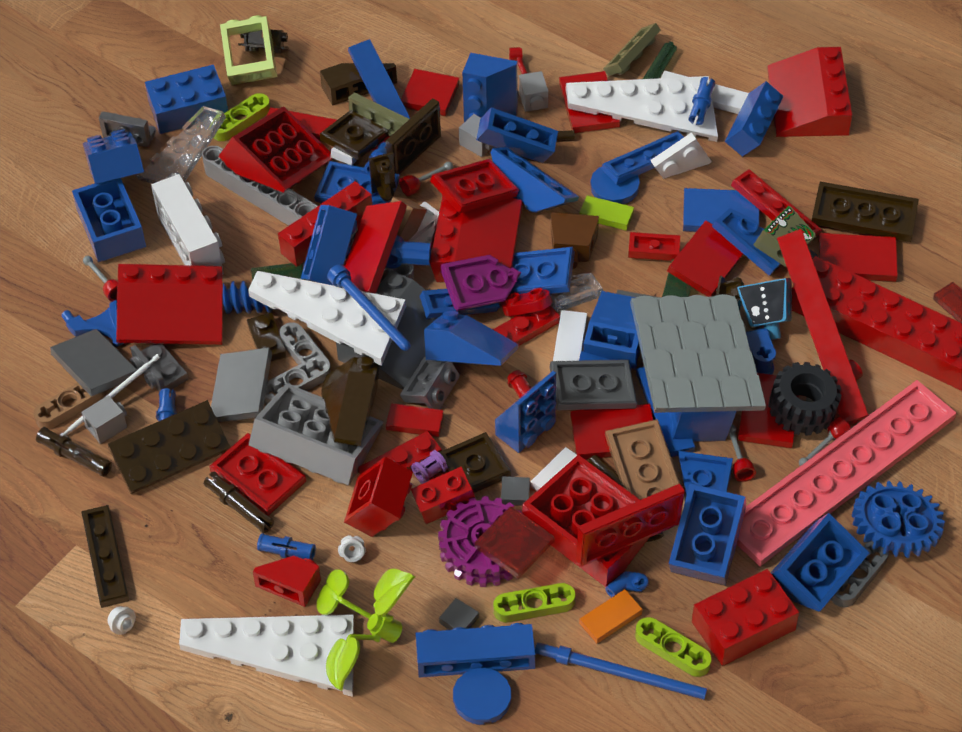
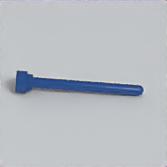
[327,264,411,351]

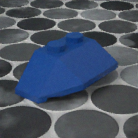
[491,147,579,212]

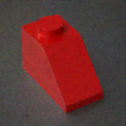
[253,556,321,607]

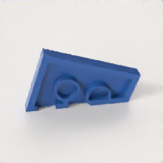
[712,208,781,276]
[679,451,733,496]

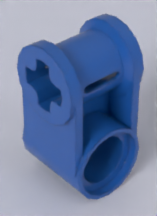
[746,328,776,375]

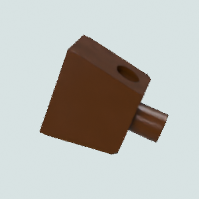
[551,212,599,269]

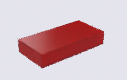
[386,403,444,437]

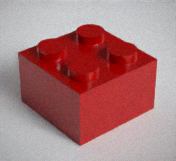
[344,457,413,537]

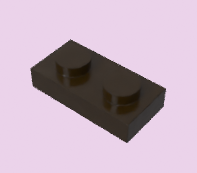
[247,312,286,362]

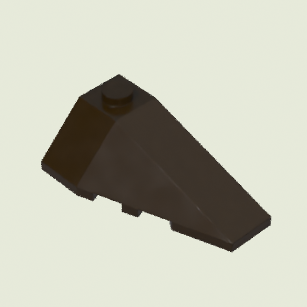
[321,357,379,446]

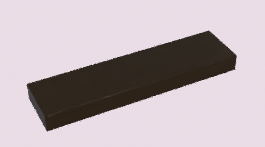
[81,505,129,608]

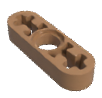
[34,383,106,429]

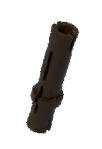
[36,427,112,477]
[203,472,274,534]

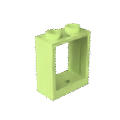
[220,15,278,85]

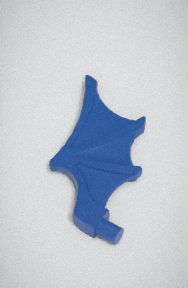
[61,300,124,347]

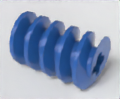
[223,281,273,314]

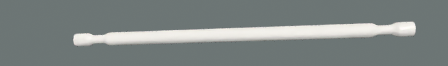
[60,354,160,436]

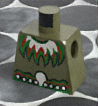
[753,206,819,267]

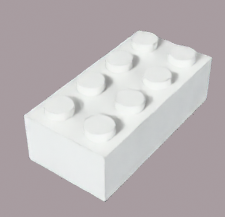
[151,174,225,275]

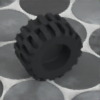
[768,362,842,436]

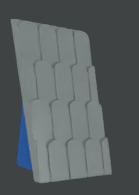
[630,294,766,442]

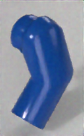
[605,572,649,598]

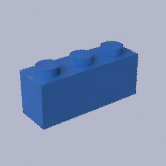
[725,81,784,157]
[476,107,558,163]
[301,205,357,286]

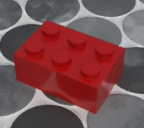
[692,569,799,666]

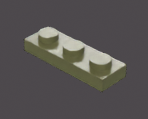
[603,23,661,76]
[349,93,409,136]

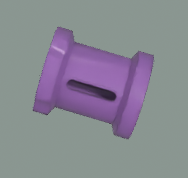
[411,450,448,484]

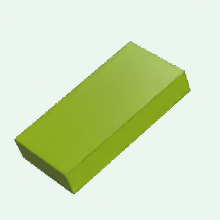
[579,195,634,231]

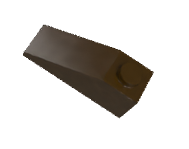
[320,63,397,106]

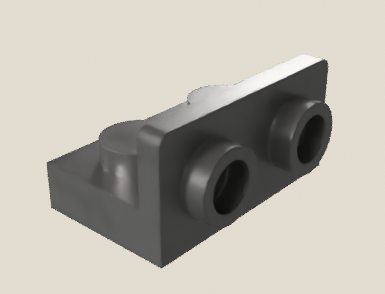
[99,111,156,147]
[130,344,188,391]
[400,357,459,410]

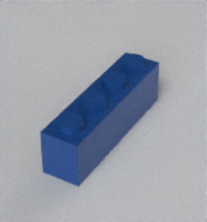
[416,623,535,678]

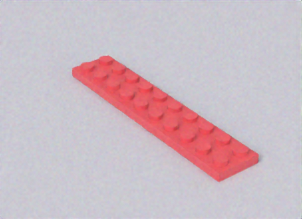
[737,380,957,567]

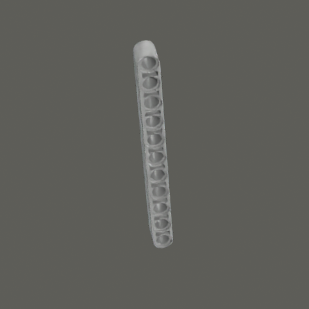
[202,146,414,282]

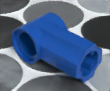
[386,235,431,269]

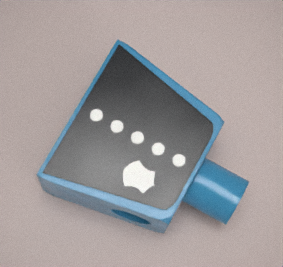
[737,278,792,340]

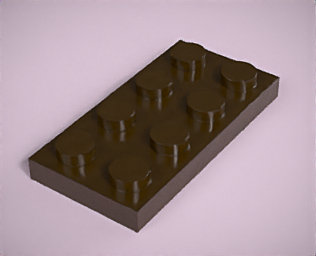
[811,181,919,242]
[108,400,231,494]

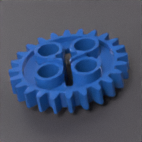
[852,481,945,558]

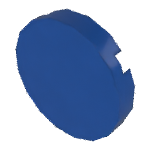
[590,167,640,204]
[453,668,511,725]

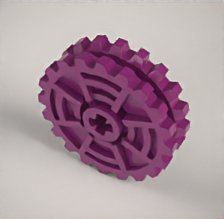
[438,496,530,587]

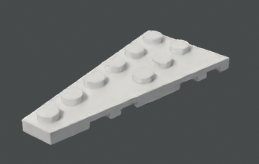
[566,76,718,142]
[248,271,406,366]
[179,615,354,697]

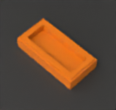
[579,589,643,644]

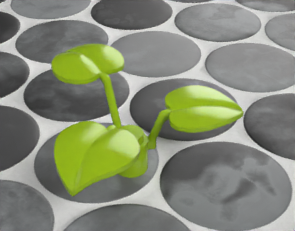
[317,569,415,691]

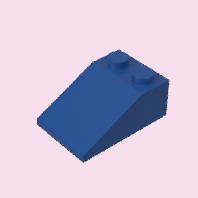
[424,311,518,366]

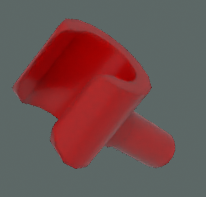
[509,47,527,74]

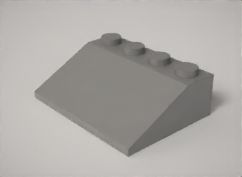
[249,383,384,485]

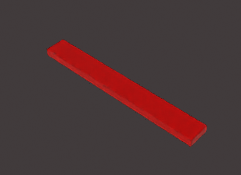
[777,229,869,425]

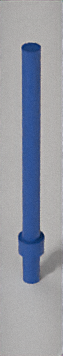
[535,642,707,700]

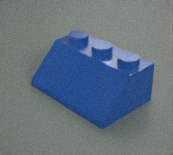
[462,53,518,122]
[771,513,870,612]

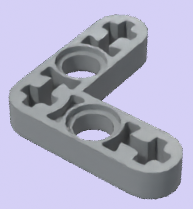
[264,322,331,405]

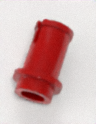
[507,370,531,398]

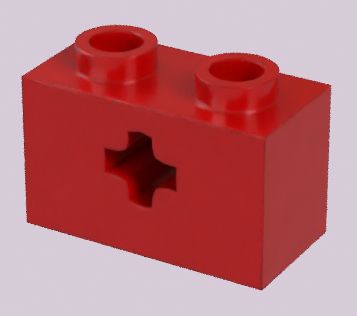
[411,467,475,524]

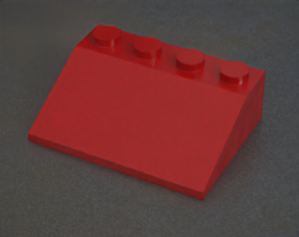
[767,47,852,137]
[218,106,334,193]
[430,195,523,282]
[116,264,223,345]
[522,455,650,587]

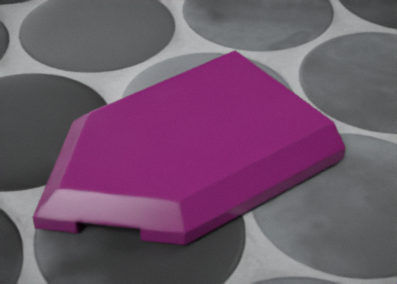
[441,255,521,311]

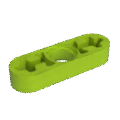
[211,93,270,141]
[493,583,575,623]
[635,617,711,677]

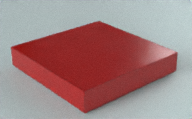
[401,69,460,116]

